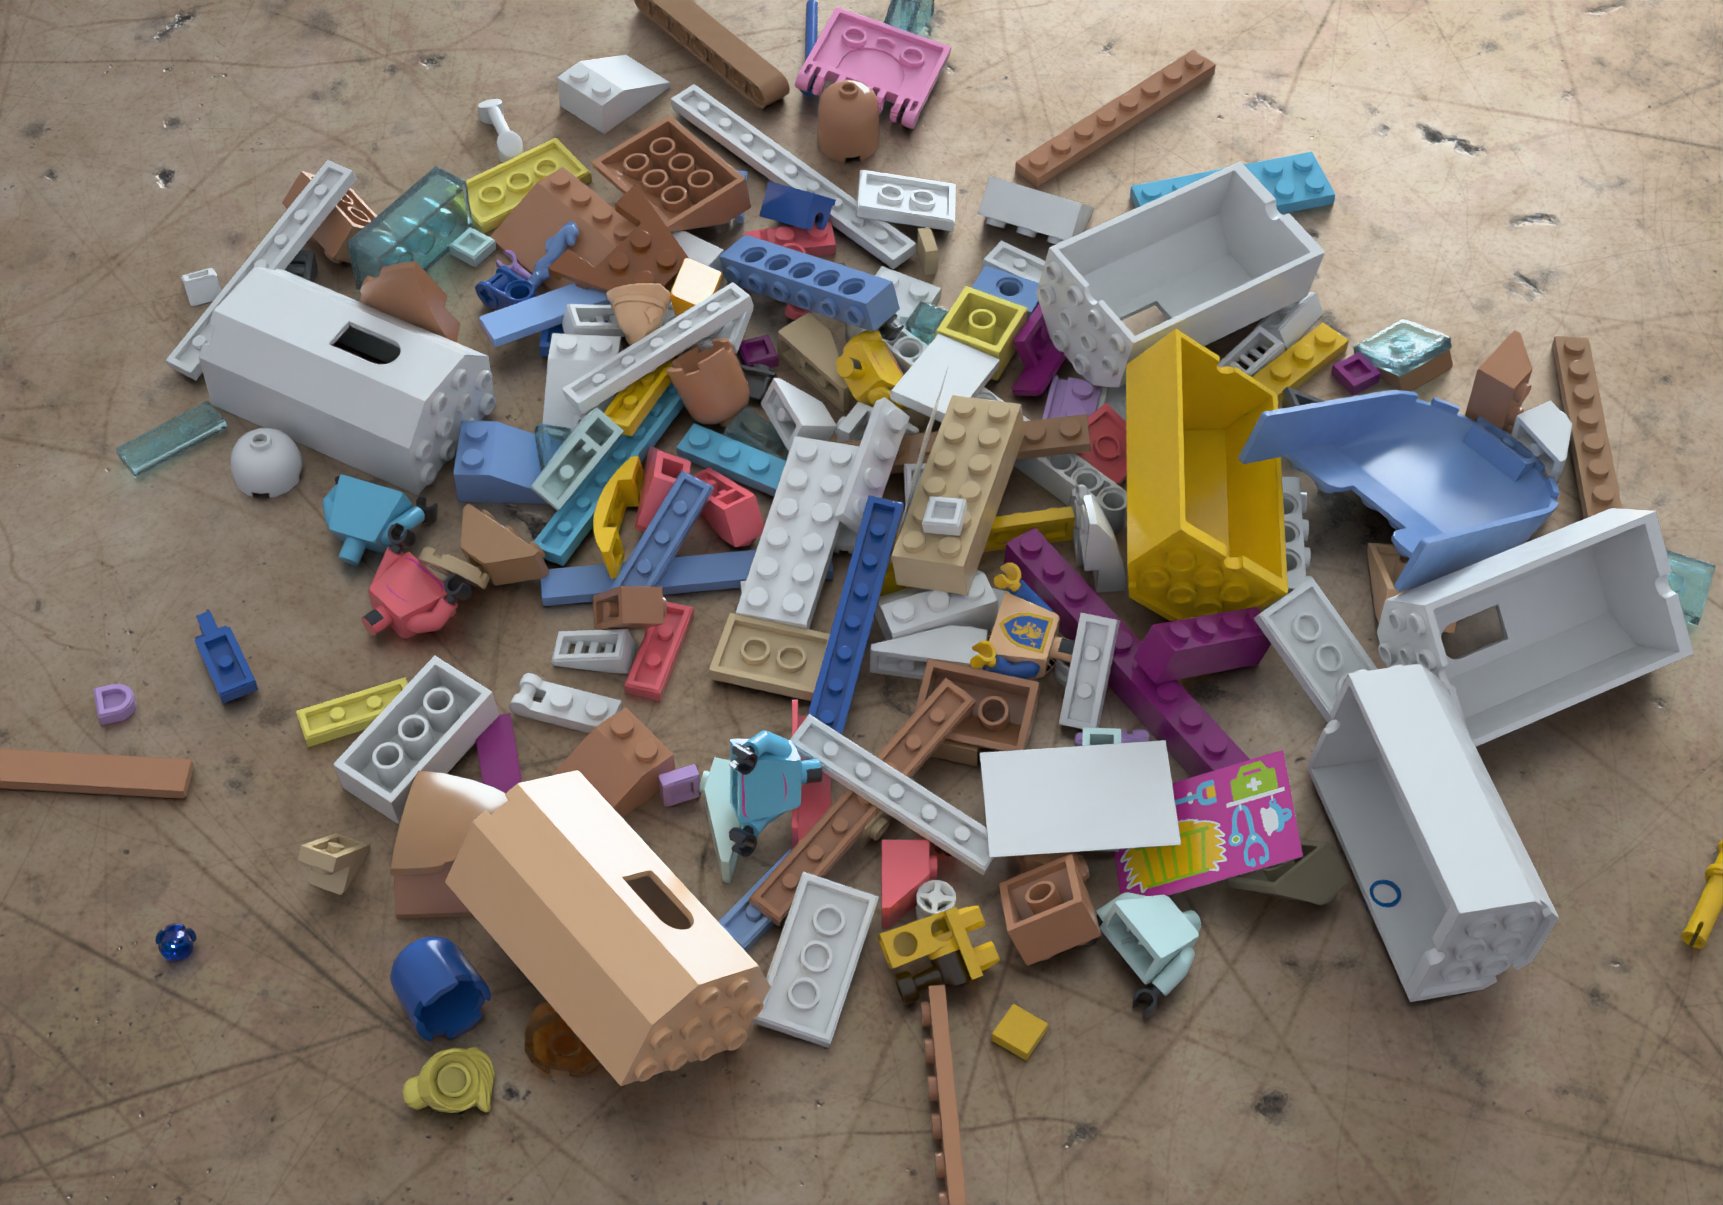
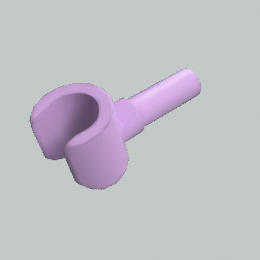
[495,250,532,280]

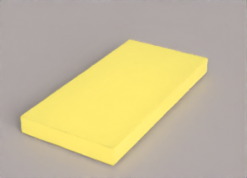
[447,138,592,234]

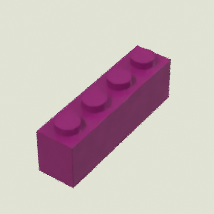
[1133,607,1271,684]

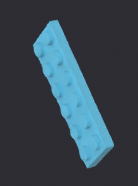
[1130,151,1336,214]

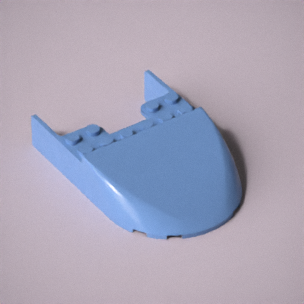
[1238,390,1560,592]

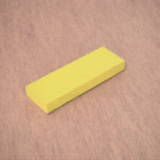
[296,677,408,747]

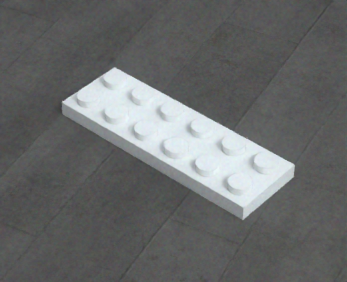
[736,436,859,629]

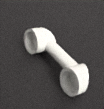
[477,99,524,163]

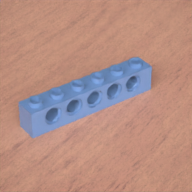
[719,234,900,332]

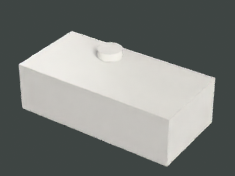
[333,655,499,825]

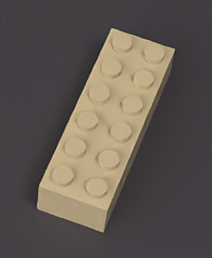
[891,395,1025,595]

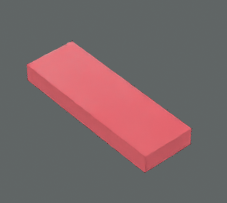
[624,601,694,701]

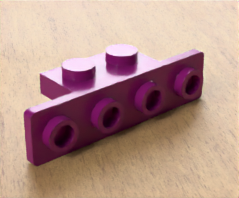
[1011,303,1066,396]

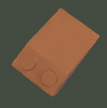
[551,707,675,818]

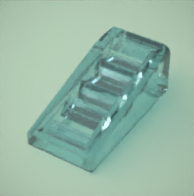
[724,406,789,461]

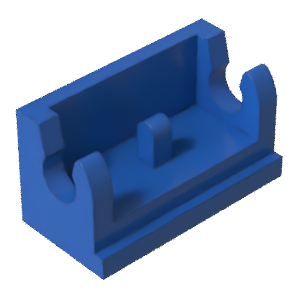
[759,181,836,230]

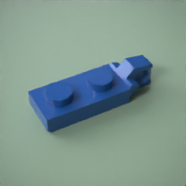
[195,611,258,704]

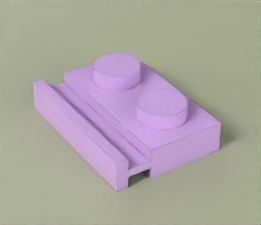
[1042,375,1102,419]

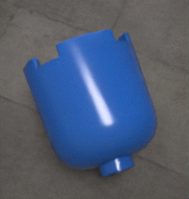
[390,936,491,1041]

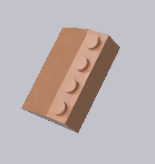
[591,115,751,232]
[490,167,637,292]

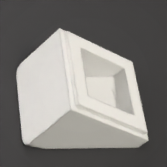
[181,268,222,306]

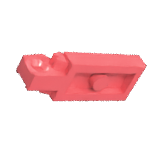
[743,222,836,256]

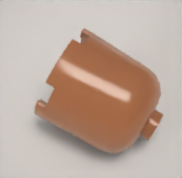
[817,80,880,162]
[666,338,750,427]

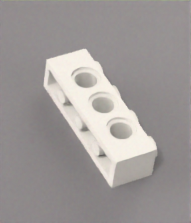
[1263,476,1312,610]

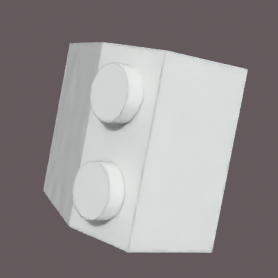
[557,55,670,135]
[542,333,622,439]

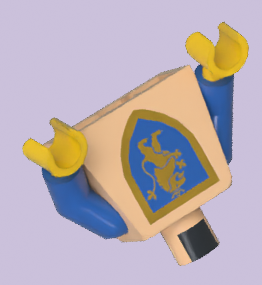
[970,563,1075,679]

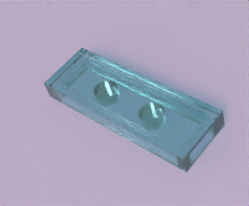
[116,400,228,478]

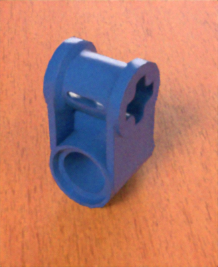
[475,266,536,311]

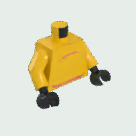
[836,314,910,411]

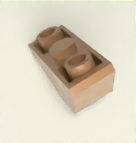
[460,503,550,586]

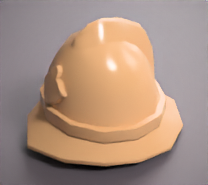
[606,283,671,345]

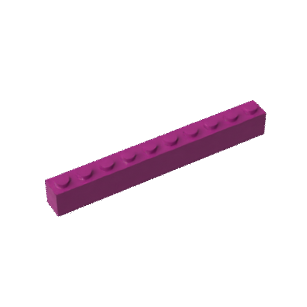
[1004,528,1250,777]

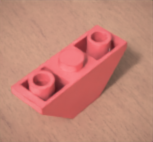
[634,446,691,532]

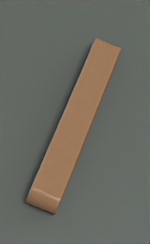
[634,0,790,109]

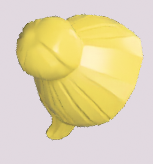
[402,1047,495,1113]

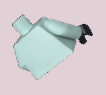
[1083,892,1201,1019]

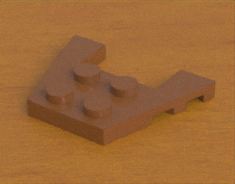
[548,185,689,297]

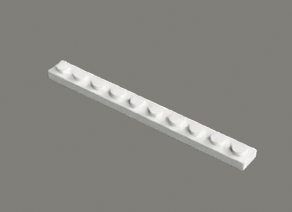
[671,84,917,269]

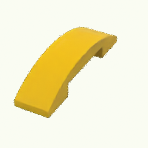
[593,456,644,579]

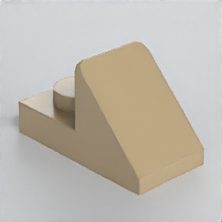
[297,833,370,895]

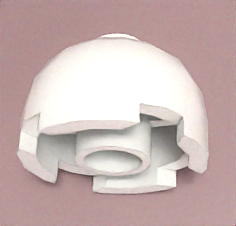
[231,427,303,498]

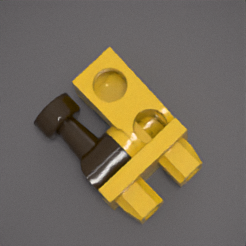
[876,905,1000,1006]

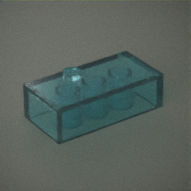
[347,166,473,291]

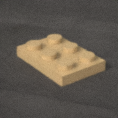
[709,613,830,701]

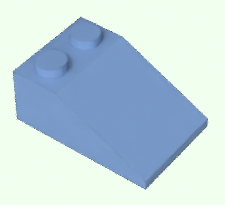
[453,421,562,504]

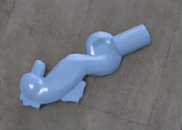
[527,221,579,292]

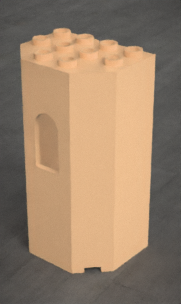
[445,770,771,1086]

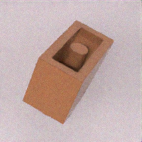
[593,586,667,630]

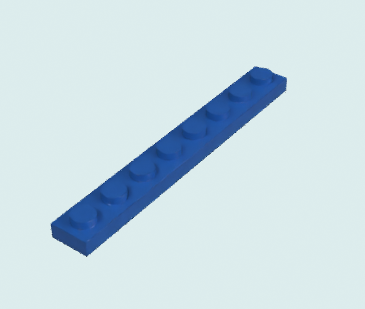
[807,495,904,735]

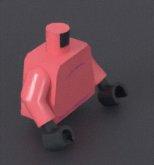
[361,523,472,639]

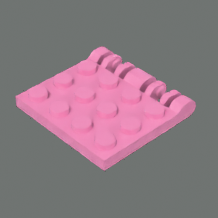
[795,7,951,129]

